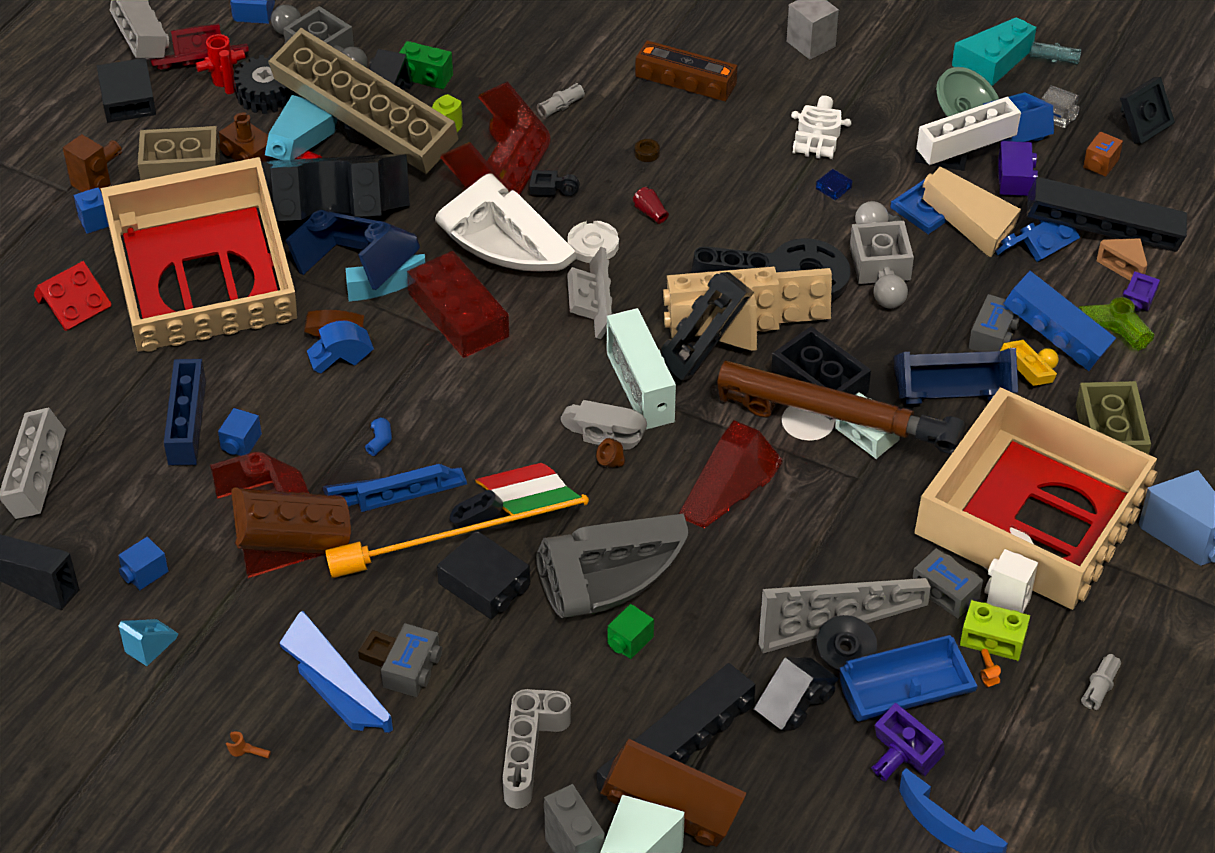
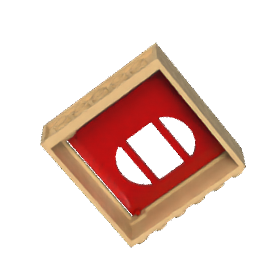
[101,157,297,352]
[915,387,1158,610]

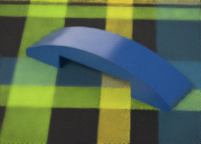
[899,768,1008,853]

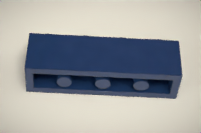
[164,359,206,465]

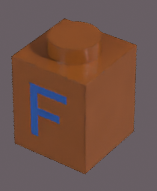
[1083,132,1123,176]

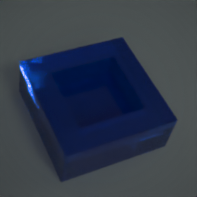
[816,169,852,201]

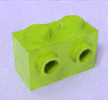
[960,600,1030,661]

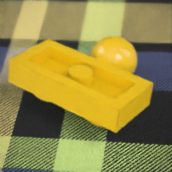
[1000,340,1059,386]

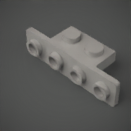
[567,247,612,339]

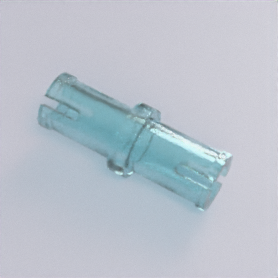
[1030,41,1081,64]

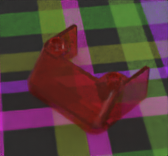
[440,81,550,194]
[210,452,323,578]

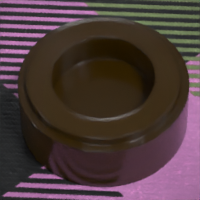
[635,139,660,162]

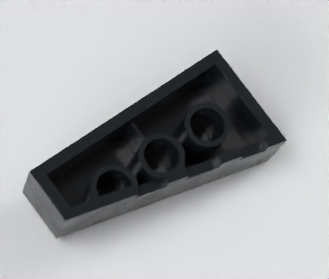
[344,49,413,148]

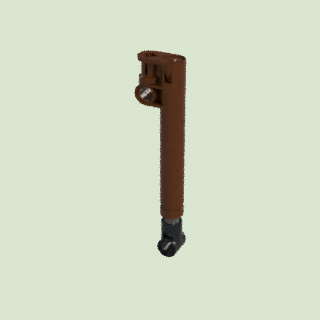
[718,360,968,454]

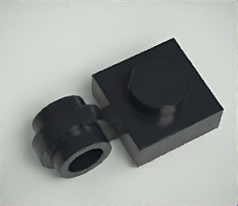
[529,170,580,196]

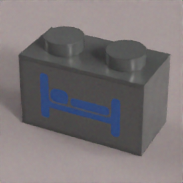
[969,294,1021,352]
[912,548,983,619]
[381,623,442,697]

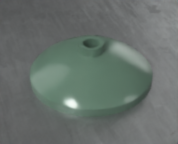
[936,67,999,117]

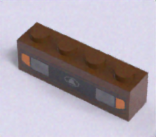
[635,40,737,102]

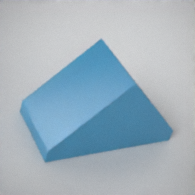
[119,619,179,666]

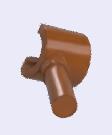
[226,731,271,759]

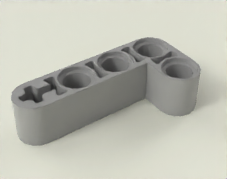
[503,689,571,809]

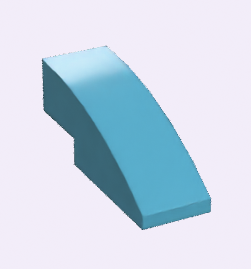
[346,254,426,302]

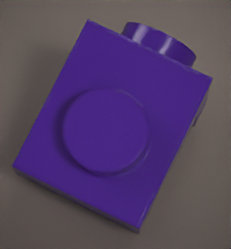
[1123,271,1160,311]

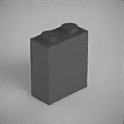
[544,784,604,853]

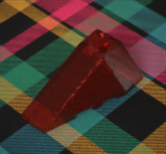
[679,420,783,528]

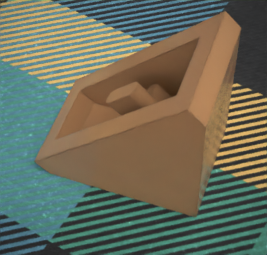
[1097,239,1147,281]

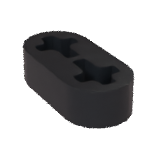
[450,490,503,528]

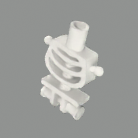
[792,96,851,159]

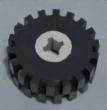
[234,55,297,114]

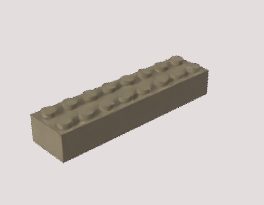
[268,28,458,174]

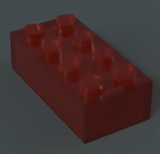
[407,251,509,358]

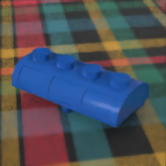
[839,635,977,722]

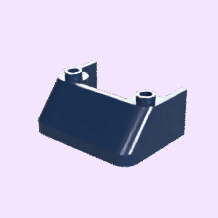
[286,210,420,290]
[894,348,1018,404]

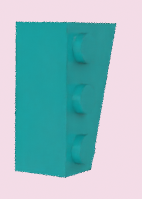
[952,17,1037,86]

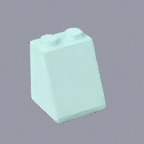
[600,795,685,853]

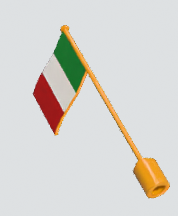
[325,463,589,578]

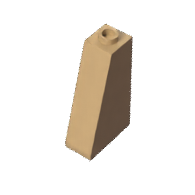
[922,167,1021,257]

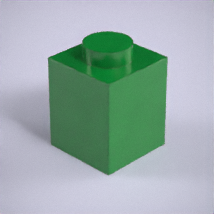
[608,604,654,659]

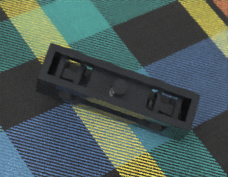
[660,272,754,380]

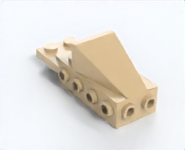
[663,267,832,351]

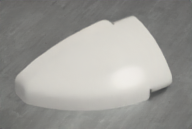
[435,173,577,271]

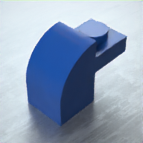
[307,321,374,374]

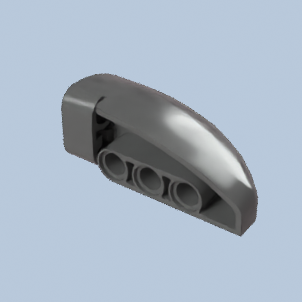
[536,513,688,618]

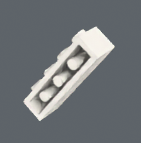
[916,97,1021,165]

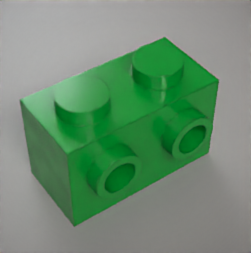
[399,41,453,90]

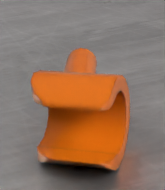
[980,649,1001,687]

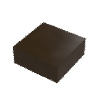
[358,630,396,667]

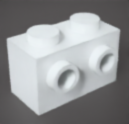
[985,549,1038,613]

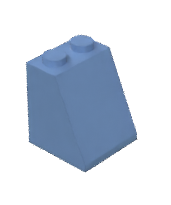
[1139,470,1215,566]

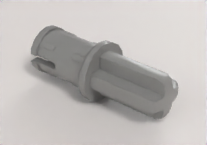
[1081,654,1121,710]

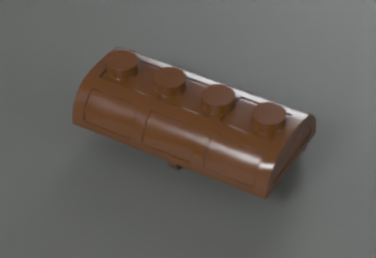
[231,487,351,554]

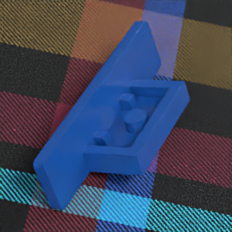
[995,220,1080,262]

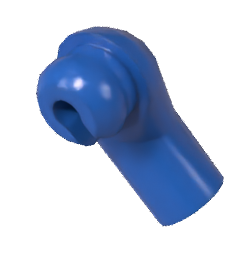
[365,418,392,456]

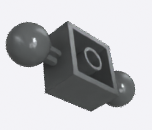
[271,4,368,68]

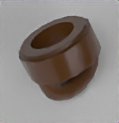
[596,438,625,468]

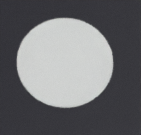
[782,406,835,440]

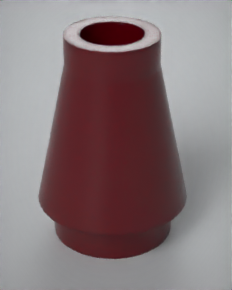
[633,187,669,224]

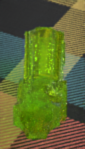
[1079,297,1154,351]

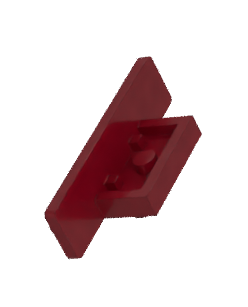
[151,23,249,69]

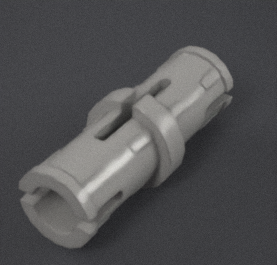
[537,83,585,119]

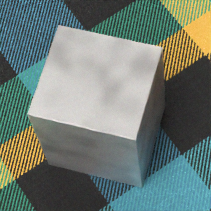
[787,0,839,60]

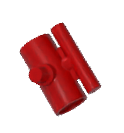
[196,34,245,94]

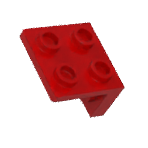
[33,261,111,331]

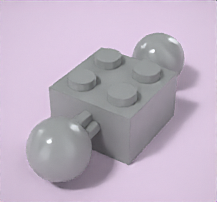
[850,201,914,309]

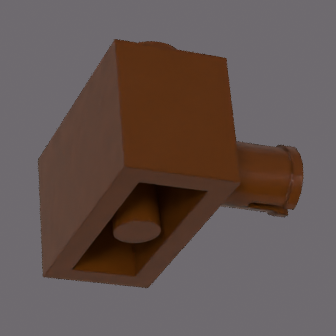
[219,112,276,161]
[63,134,122,192]

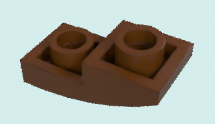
[304,310,364,337]

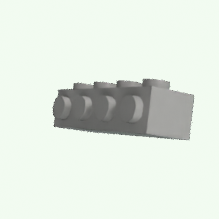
[110,0,169,60]

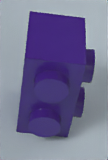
[998,141,1038,196]

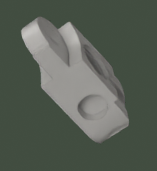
[561,400,647,450]

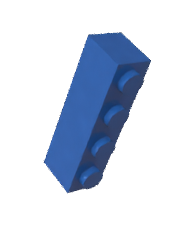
[1003,271,1116,371]

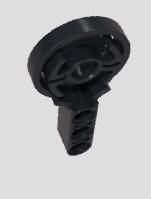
[691,238,851,301]

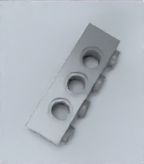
[0,407,66,519]

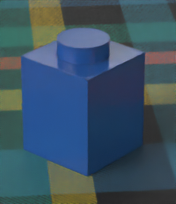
[74,187,109,234]
[218,408,262,458]
[118,537,169,590]

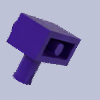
[871,702,945,782]

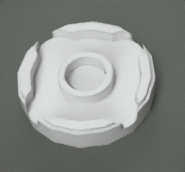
[568,221,619,263]

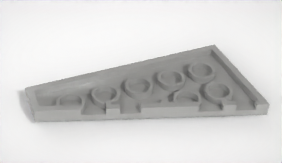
[759,578,931,653]

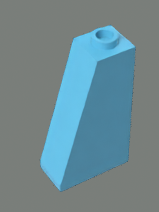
[265,95,338,160]

